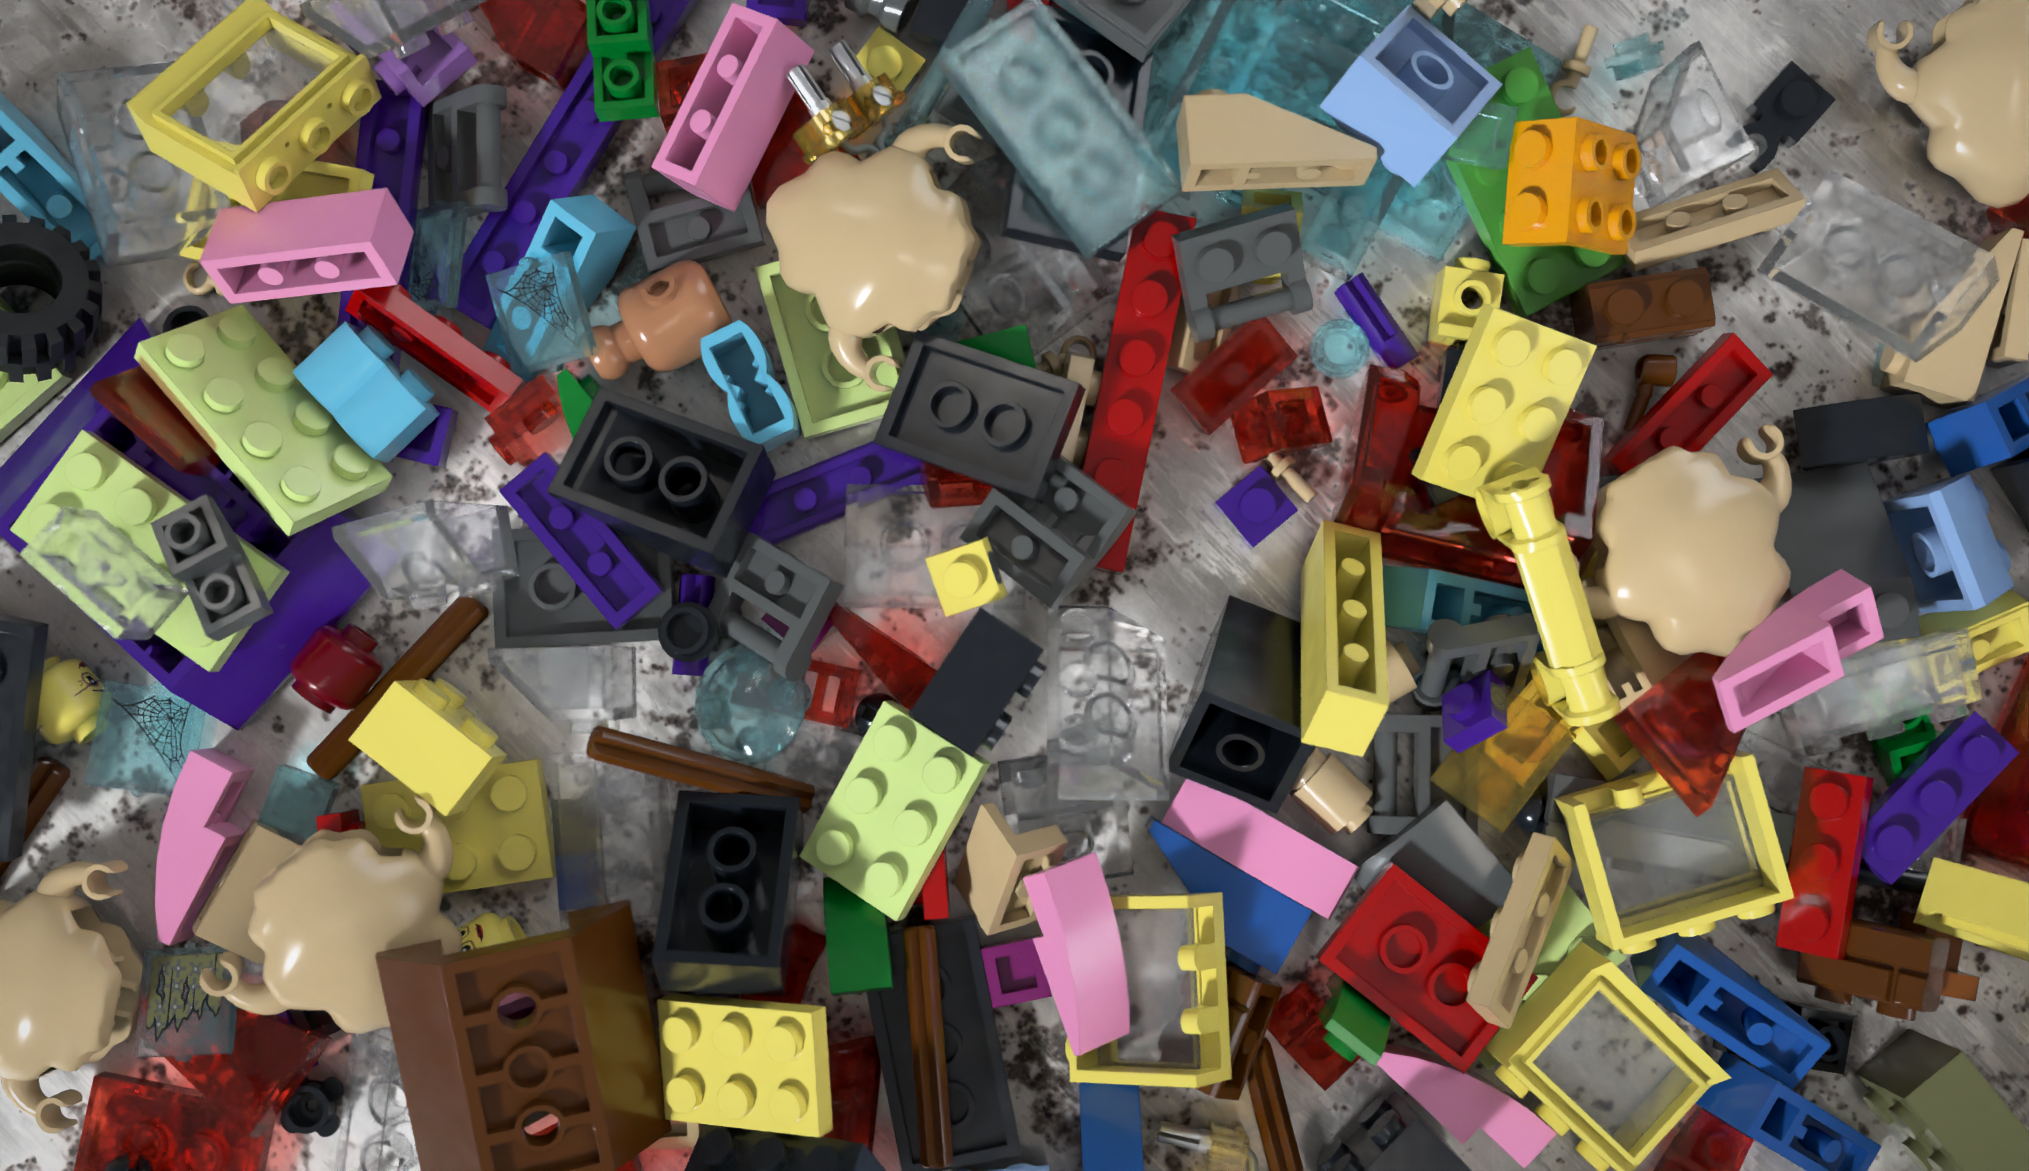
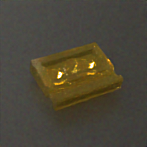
[1430,684,1577,834]

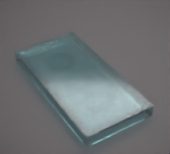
[937,0,1182,260]

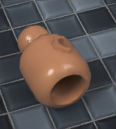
[581,260,733,380]

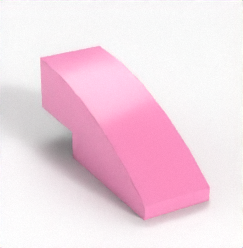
[1712,569,1884,733]
[155,748,255,946]
[1161,779,1360,920]
[1023,852,1130,1056]
[1376,1043,1557,1169]

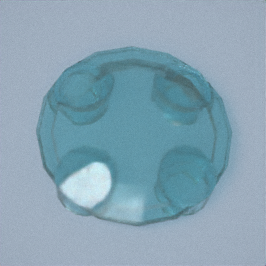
[695,644,812,763]

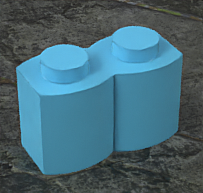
[701,320,801,452]
[293,321,440,463]

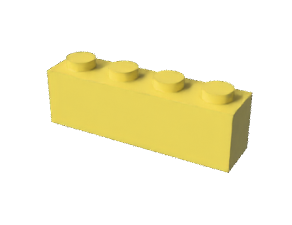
[1300,520,1389,757]

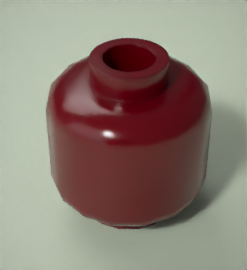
[290,622,384,714]

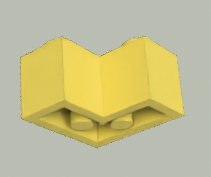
[349,678,508,816]

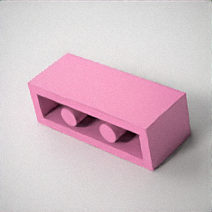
[651,3,815,212]
[199,188,414,304]

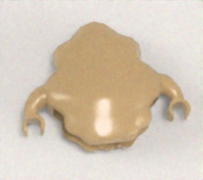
[1866,0,2029,209]
[766,123,983,392]
[1572,424,1792,657]
[200,793,462,1034]
[0,859,147,1134]

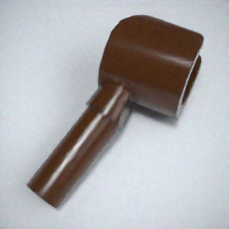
[1623,354,1677,432]

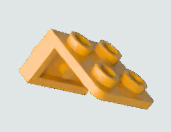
[1502,117,1641,255]

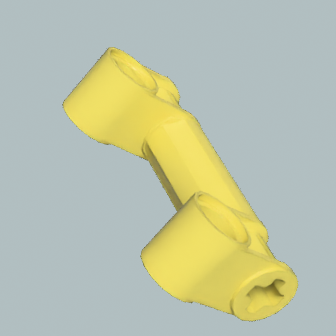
[1474,467,1622,727]

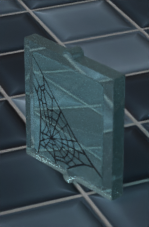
[408,199,469,316]
[485,251,599,376]
[84,680,206,797]

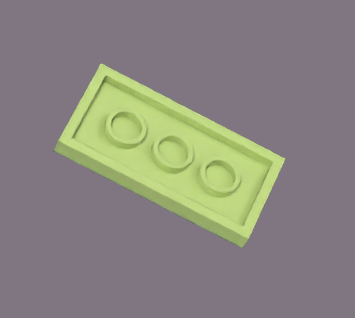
[134,304,393,537]
[10,430,290,672]

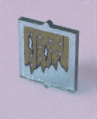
[134,941,241,1062]

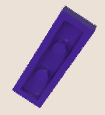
[499,452,665,630]
[1861,709,2020,885]

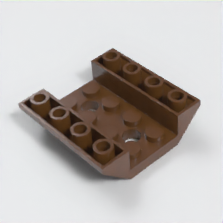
[375,899,672,1171]

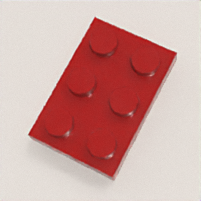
[1315,861,1539,1074]

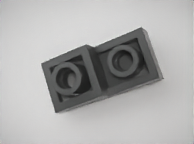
[150,494,274,642]

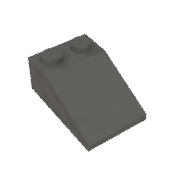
[1753,462,1921,643]

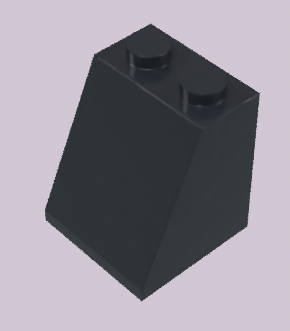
[1164,595,1315,814]

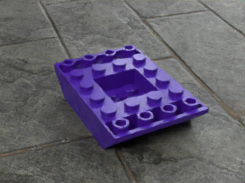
[0,317,402,731]

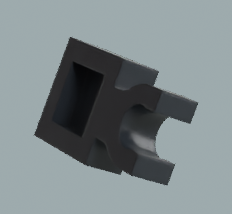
[1723,61,1836,174]

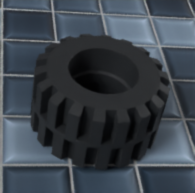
[0,214,102,383]

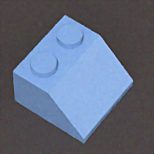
[1319,4,1502,187]
[1883,473,2014,613]

